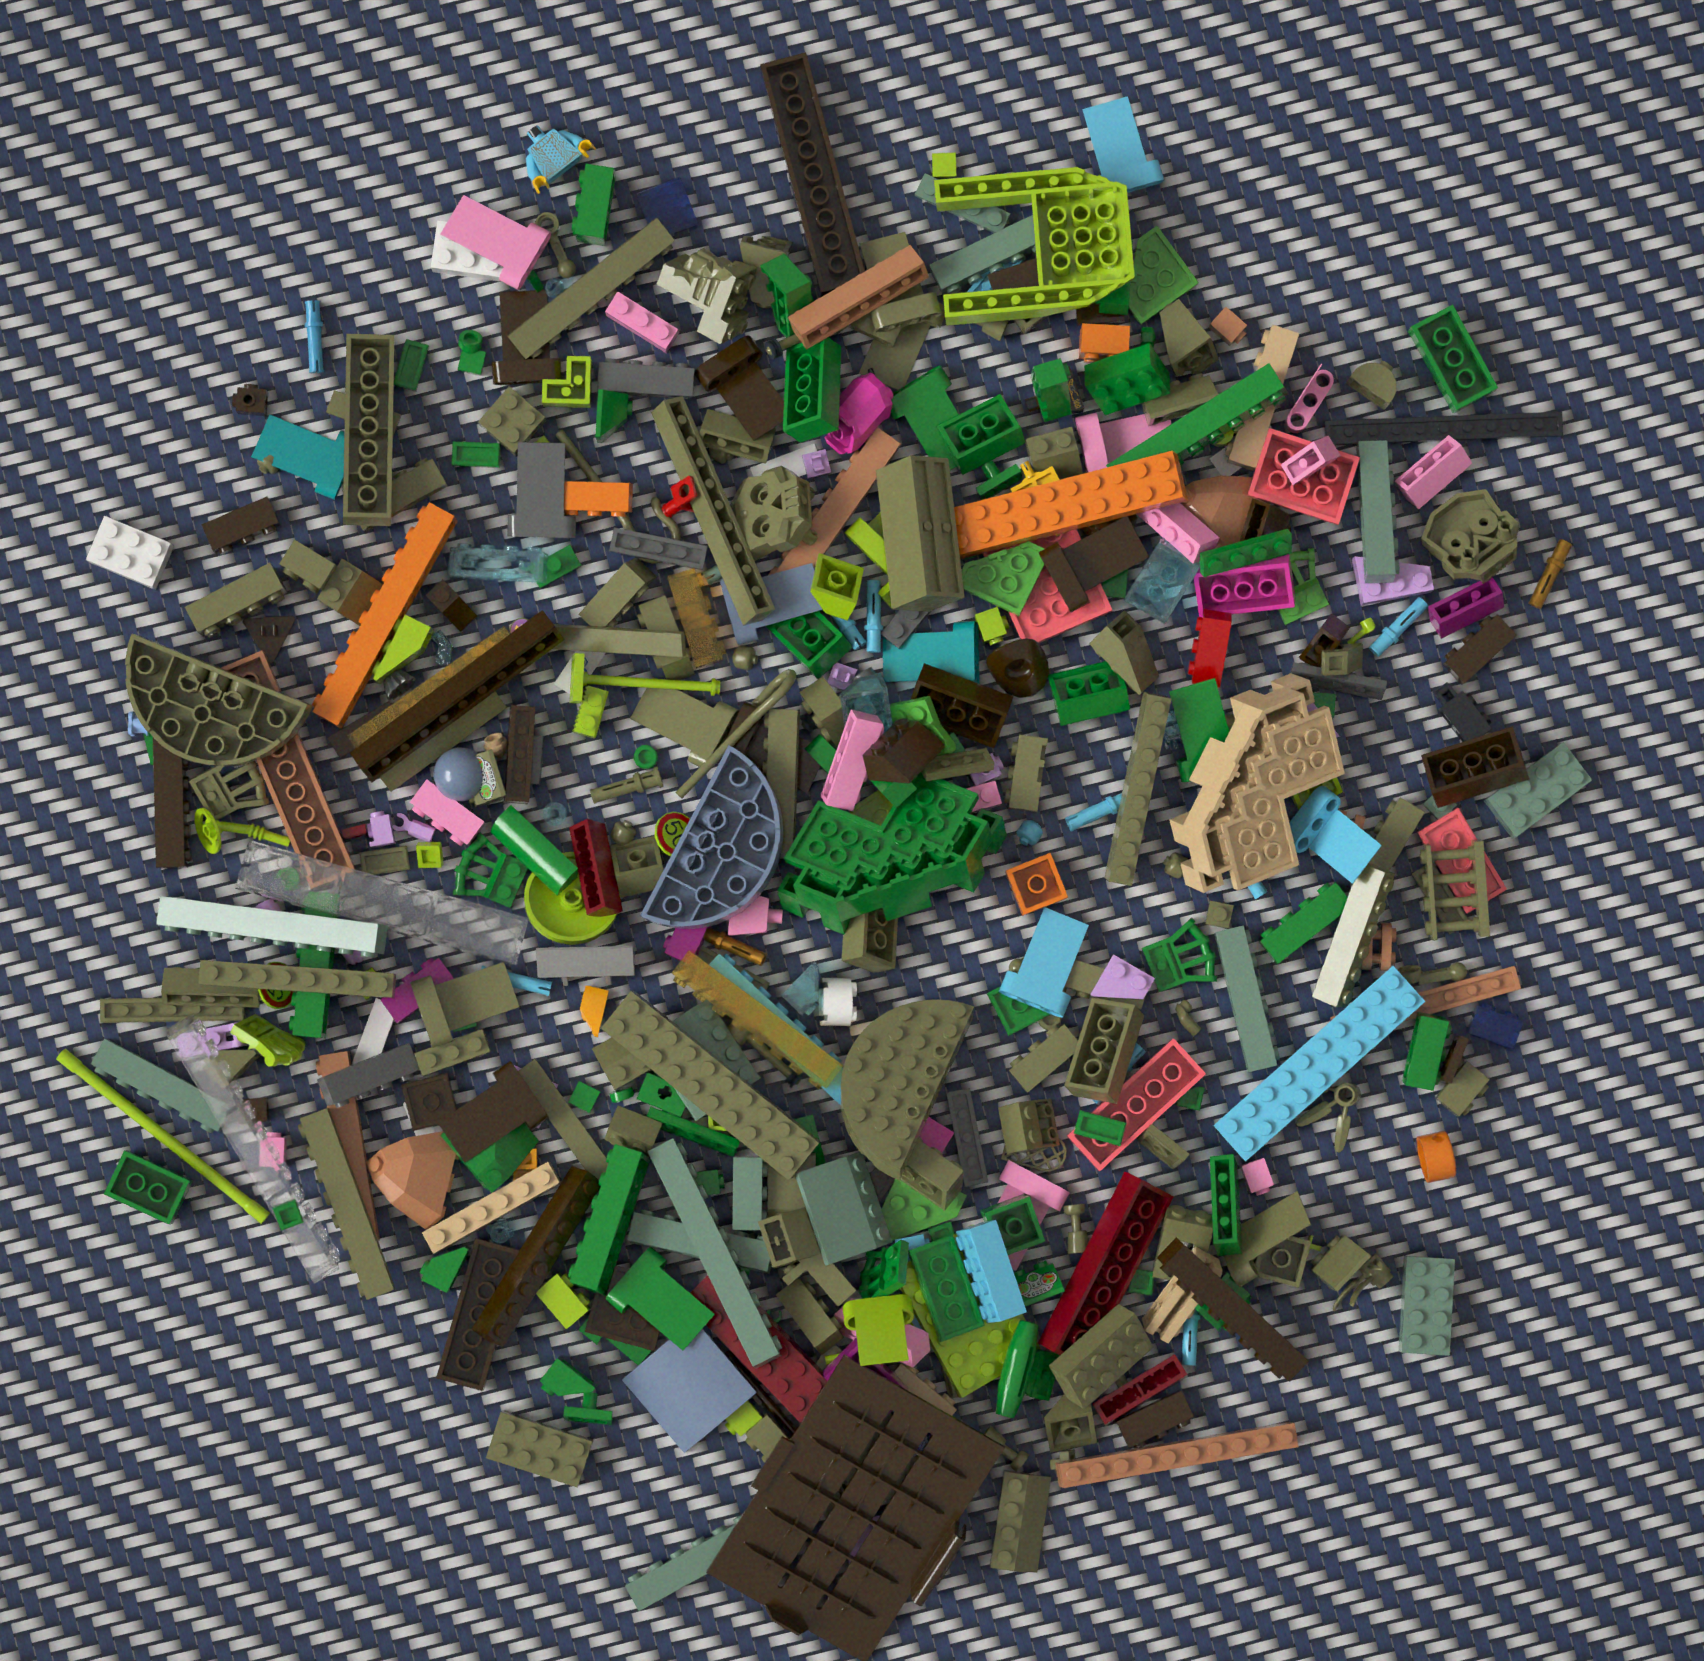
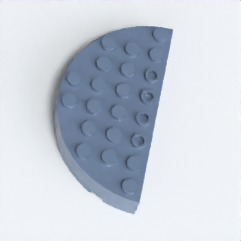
[640,745,783,929]

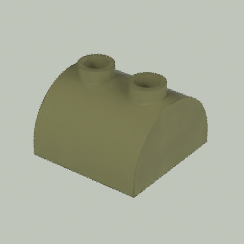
[1345,361,1396,410]

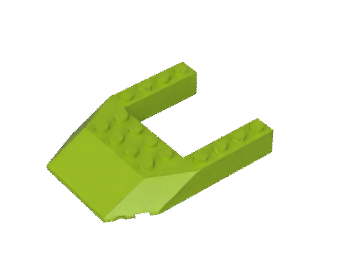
[934,167,1135,326]

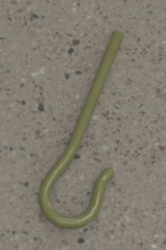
[556,430,681,564]
[675,669,796,799]

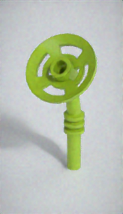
[194,808,290,854]

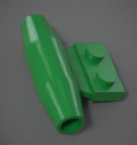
[996,1320,1060,1418]

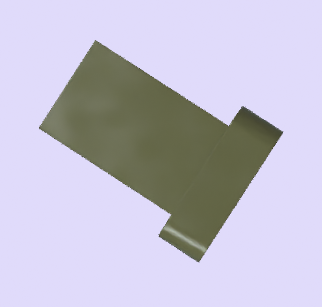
[859,232,942,332]
[859,303,945,390]
[630,677,740,767]
[410,962,519,1048]
[1224,1191,1311,1287]

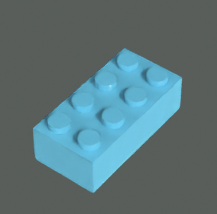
[956,1220,1027,1323]

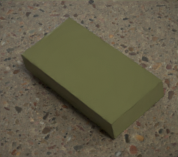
[359,846,411,877]

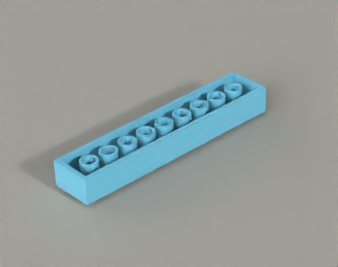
[1213,966,1425,1162]

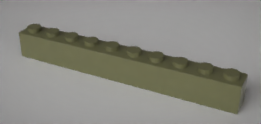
[651,396,775,626]

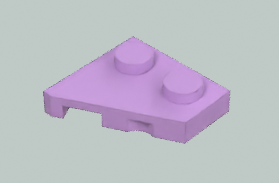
[1090,955,1155,999]

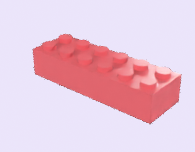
[1066,1038,1206,1171]

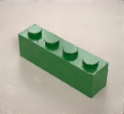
[1259,882,1348,964]
[1210,1154,1242,1256]

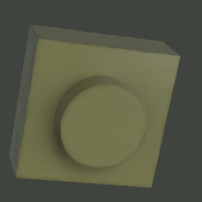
[1205,901,1234,929]

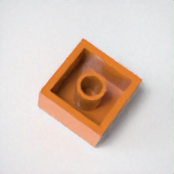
[1079,323,1130,364]
[1005,853,1068,916]

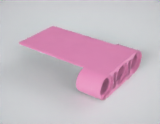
[440,195,551,290]
[1285,364,1334,433]
[1075,413,1172,473]
[998,1160,1070,1271]

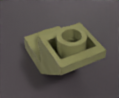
[1321,643,1363,676]

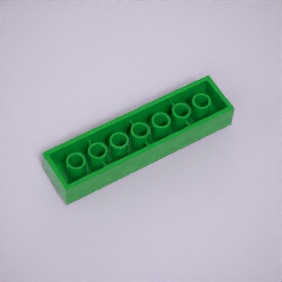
[1106,363,1289,467]

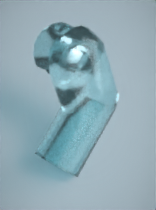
[431,630,454,666]

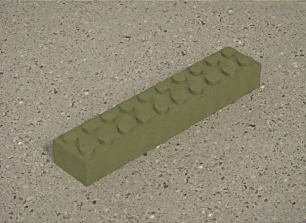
[601,990,820,1180]

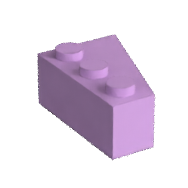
[1352,556,1434,606]

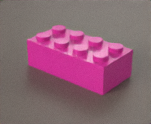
[1193,554,1295,617]

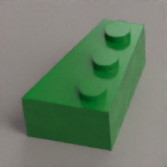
[760,253,814,338]
[1030,358,1072,422]

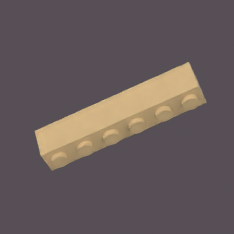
[1225,324,1299,471]
[422,1162,561,1254]

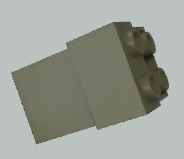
[656,247,757,344]

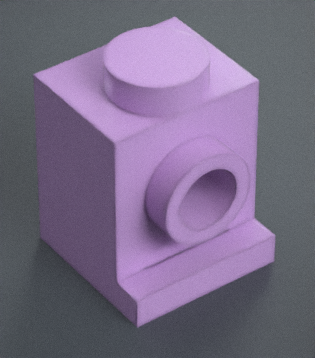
[969,753,1004,786]
[367,811,396,848]

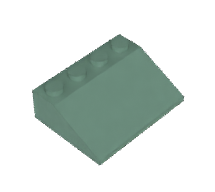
[673,998,760,1121]
[795,1152,892,1266]

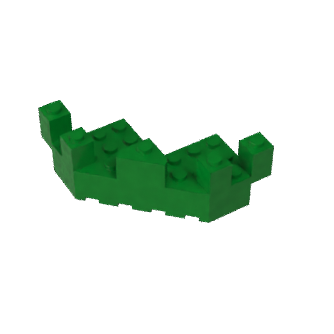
[777,772,1007,935]

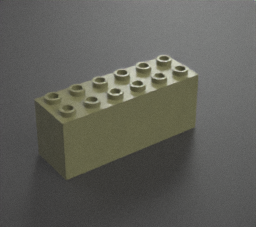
[876,455,965,612]

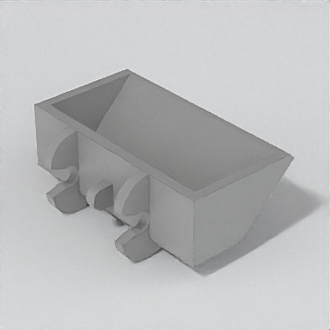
[536,946,635,986]

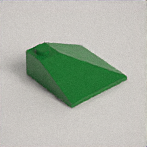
[440,1123,539,1193]

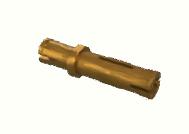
[1528,539,1572,609]
[703,928,767,966]

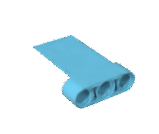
[1082,96,1165,193]
[1290,786,1382,884]
[999,907,1089,1018]

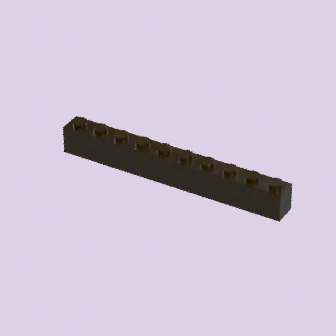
[350,610,565,783]

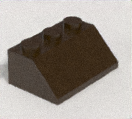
[862,718,945,783]

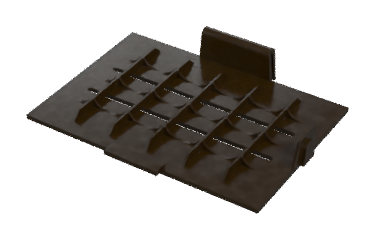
[706,1354,1005,1661]

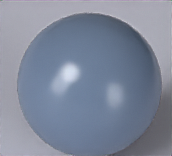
[434,747,482,801]

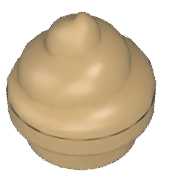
[484,733,507,758]

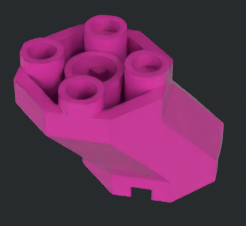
[825,373,893,454]

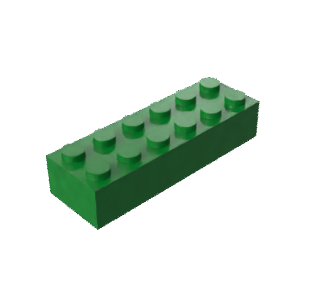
[289,891,340,1039]
[568,1144,651,1296]

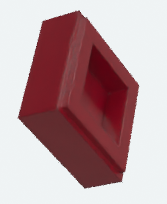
[341,824,368,840]

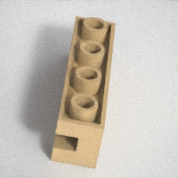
[1142,1246,1222,1344]

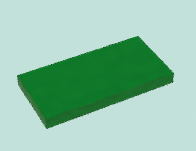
[908,1235,985,1342]

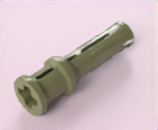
[590,766,664,804]

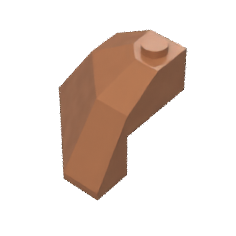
[1180,475,1267,548]
[366,1131,459,1229]

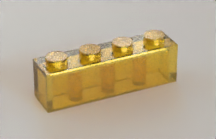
[667,568,726,669]

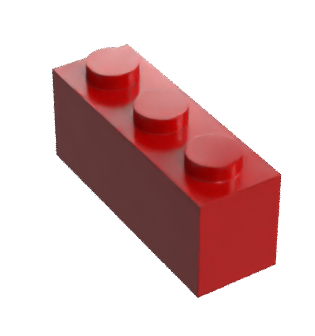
[1188,609,1232,688]

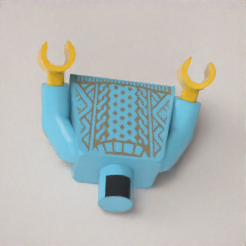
[526,125,596,194]

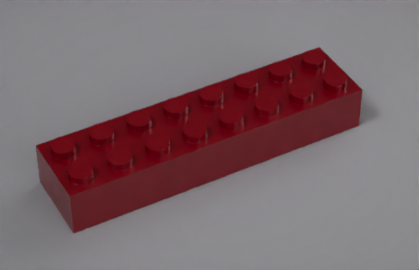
[1038,1171,1174,1355]
[690,1275,827,1423]

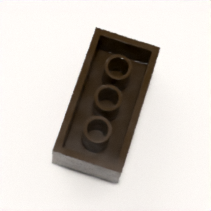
[910,663,1013,748]
[1421,726,1529,808]

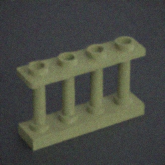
[1420,839,1490,941]

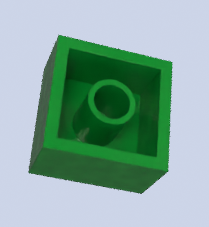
[980,1193,1045,1255]

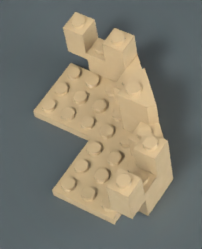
[1169,673,1345,893]

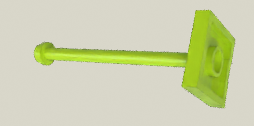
[569,653,720,704]

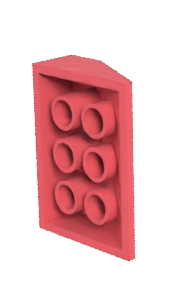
[1247,428,1360,525]

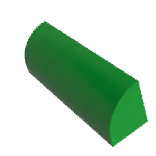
[490,805,578,896]

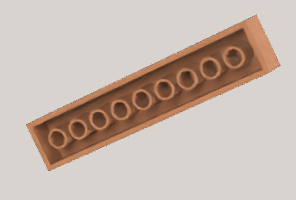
[222,651,357,891]

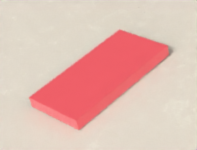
[1417,808,1507,914]

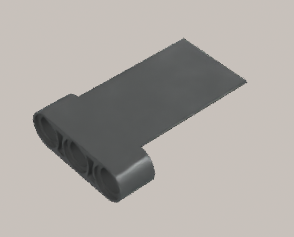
[507,442,576,538]

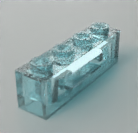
[448,543,548,583]

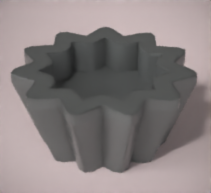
[383,669,416,700]

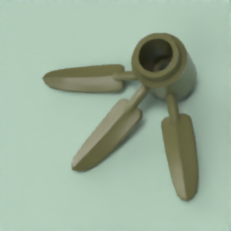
[1296,1083,1361,1153]
[1332,1253,1393,1311]

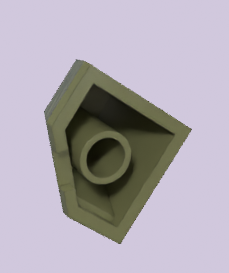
[740,236,792,308]
[1159,299,1219,376]

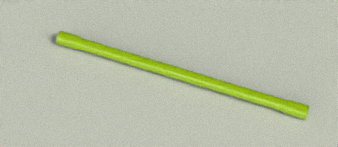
[56,1048,270,1224]

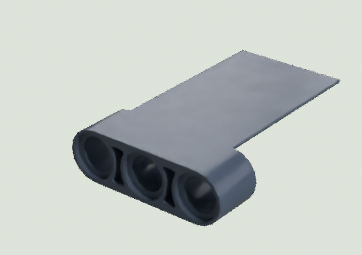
[720,563,823,645]

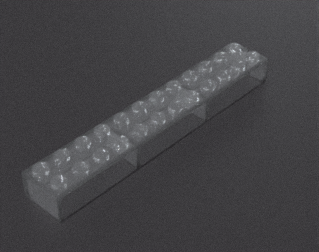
[235,841,529,965]
[167,1014,341,1284]

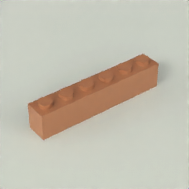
[788,245,929,349]

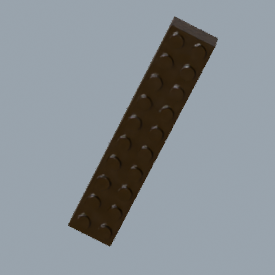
[760,52,865,297]

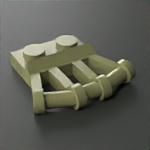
[189,761,269,820]

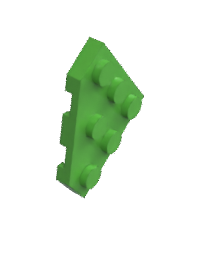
[1129,226,1199,325]
[962,541,1045,616]
[881,1179,967,1241]

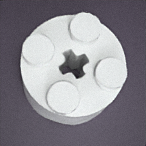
[819,978,857,1026]

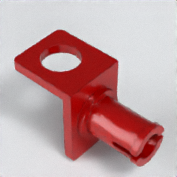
[662,476,697,517]

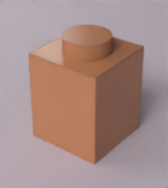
[1208,307,1247,346]

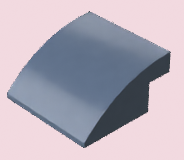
[622,1329,757,1453]

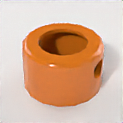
[1416,1131,1456,1183]

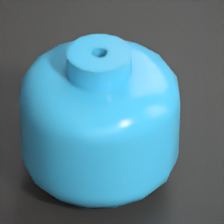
[1016,820,1043,846]

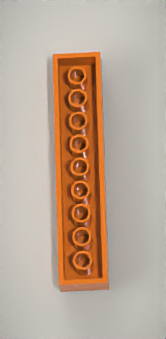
[954,451,1188,559]
[312,502,458,729]

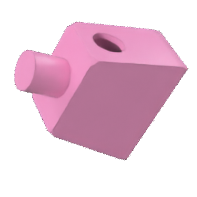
[728,896,783,936]

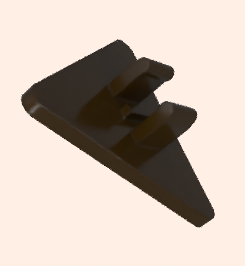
[243,616,295,663]

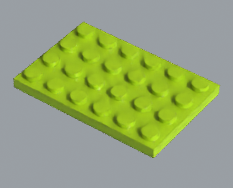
[900,1224,1041,1398]

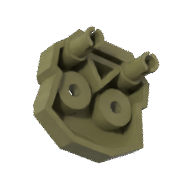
[730,466,818,561]
[1421,489,1519,584]

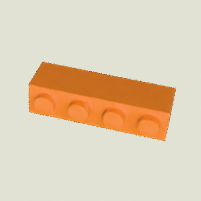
[564,481,633,517]

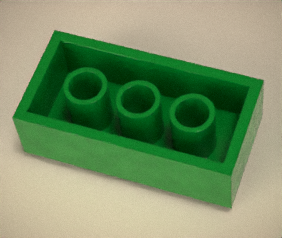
[1408,304,1498,414]
[783,337,841,443]

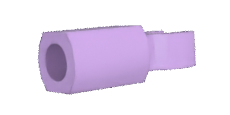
[392,813,436,842]

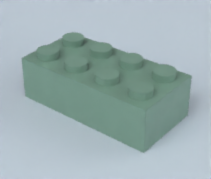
[1484,742,1592,839]
[1398,1256,1455,1356]

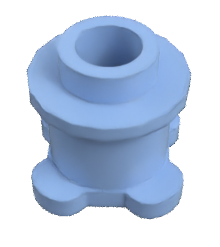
[128,711,150,736]

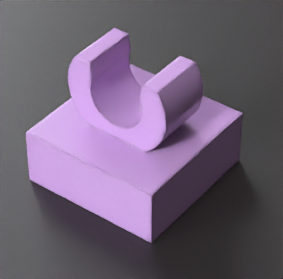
[802,449,831,479]
[828,663,857,692]

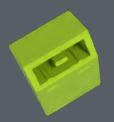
[372,615,434,684]

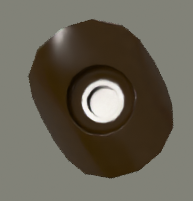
[986,638,1049,698]

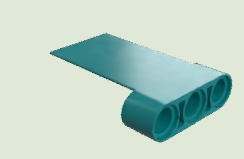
[251,415,345,500]
[882,621,980,684]

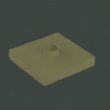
[1137,1124,1189,1169]

